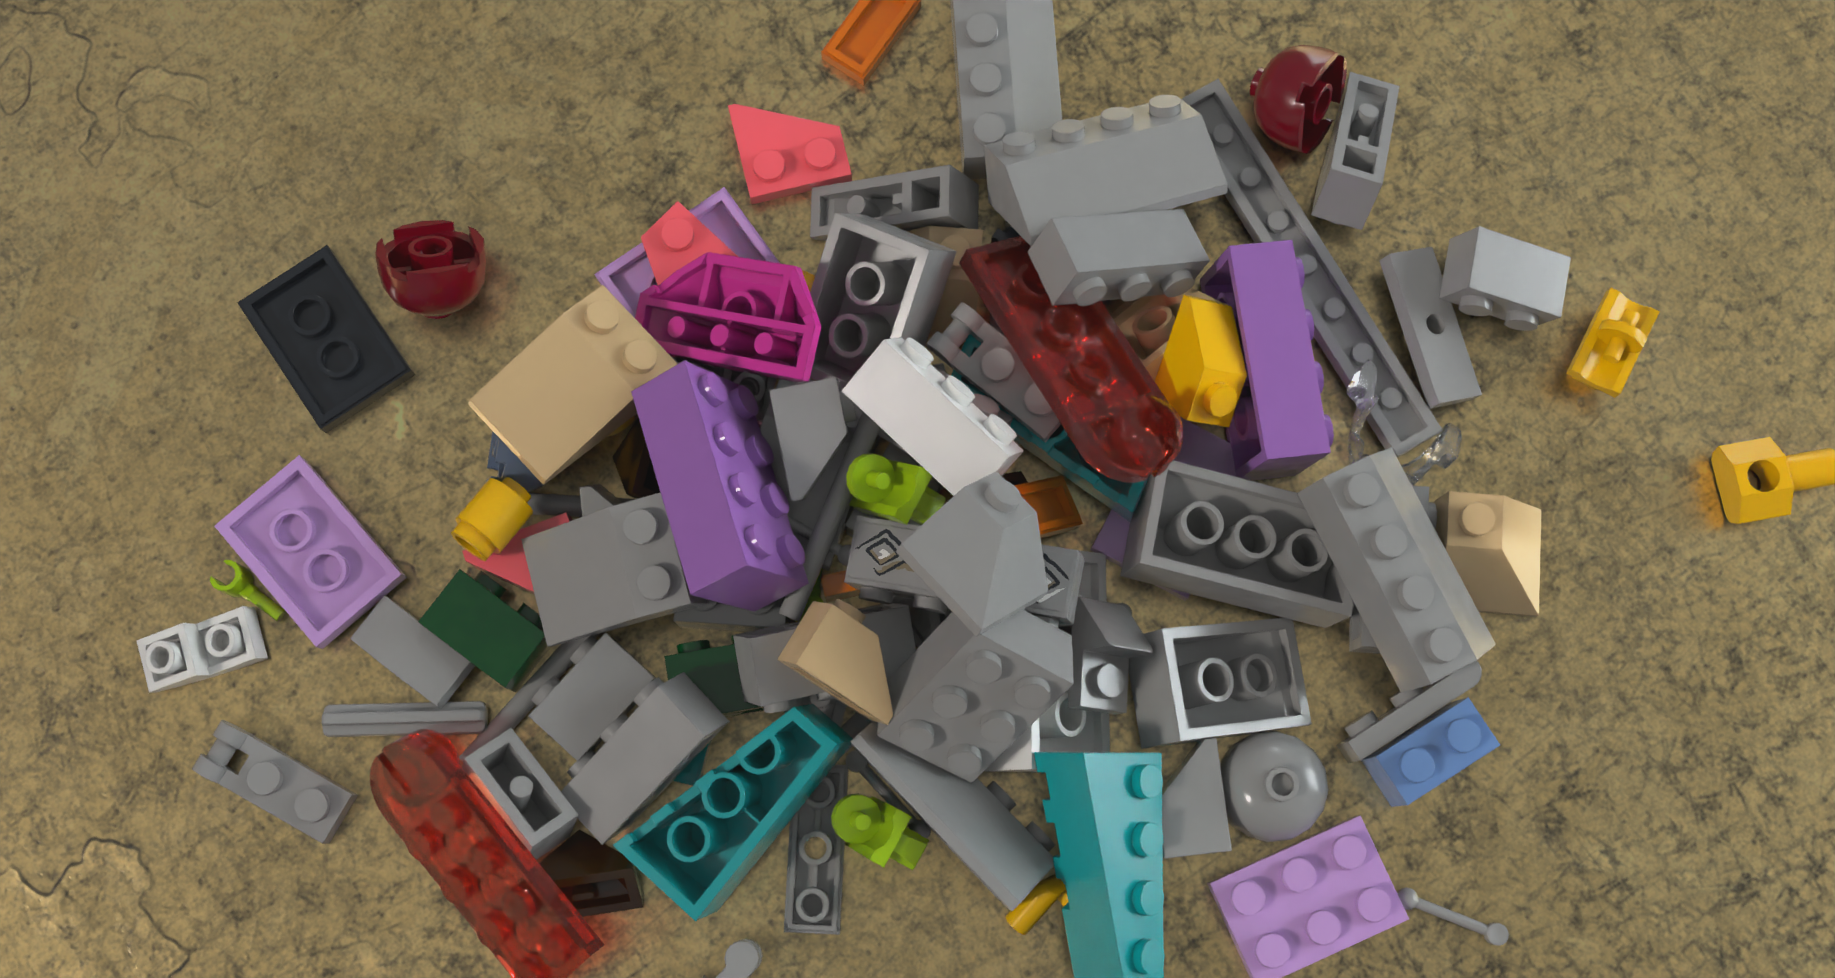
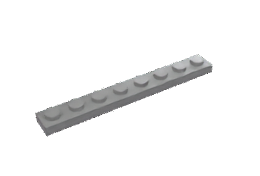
[1182,79,1443,458]

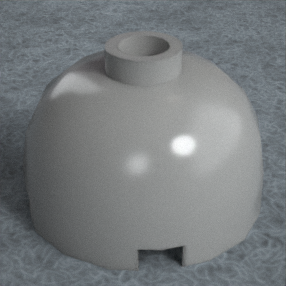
[1220,731,1329,842]

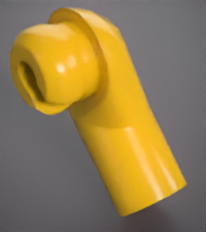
[1005,874,1069,935]

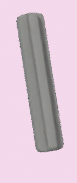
[322,701,488,737]

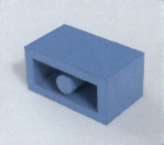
[1361,697,1500,807]

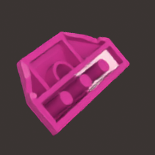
[635,252,822,382]

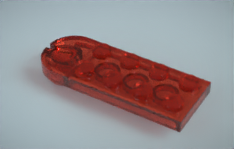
[959,236,1183,483]
[370,729,605,978]

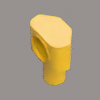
[1712,437,1835,524]

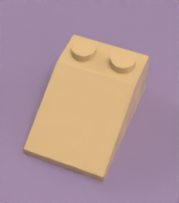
[468,285,678,485]

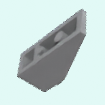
[1311,72,1400,230]
[810,165,979,241]

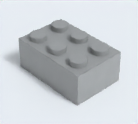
[810,213,957,389]
[877,609,1074,783]

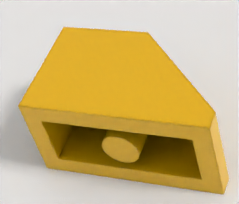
[1149,295,1247,427]

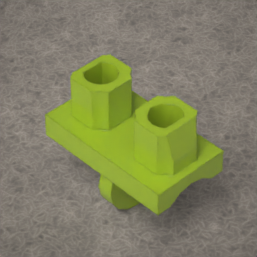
[846,453,946,525]
[831,793,929,870]

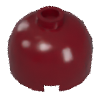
[1250,45,1347,154]
[375,220,486,319]

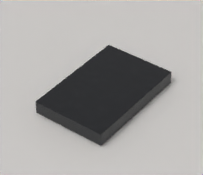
[237,245,416,433]

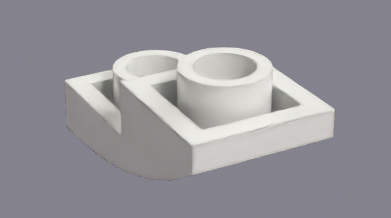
[136,606,268,693]

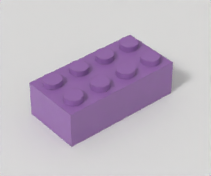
[1200,240,1334,481]
[631,360,809,612]

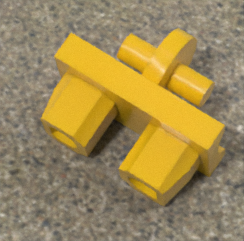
[1566,287,1660,398]

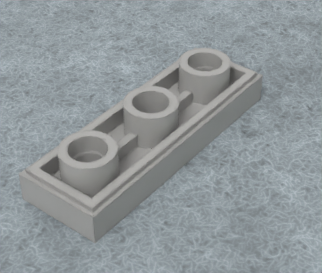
[1379,247,1482,409]
[784,765,848,935]

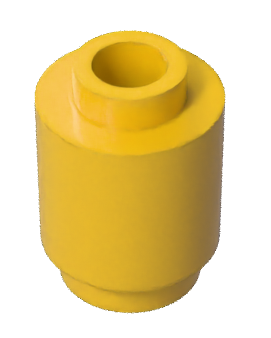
[451,477,533,561]

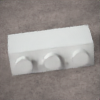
[842,337,1024,496]

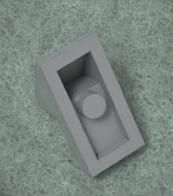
[1068,597,1153,715]

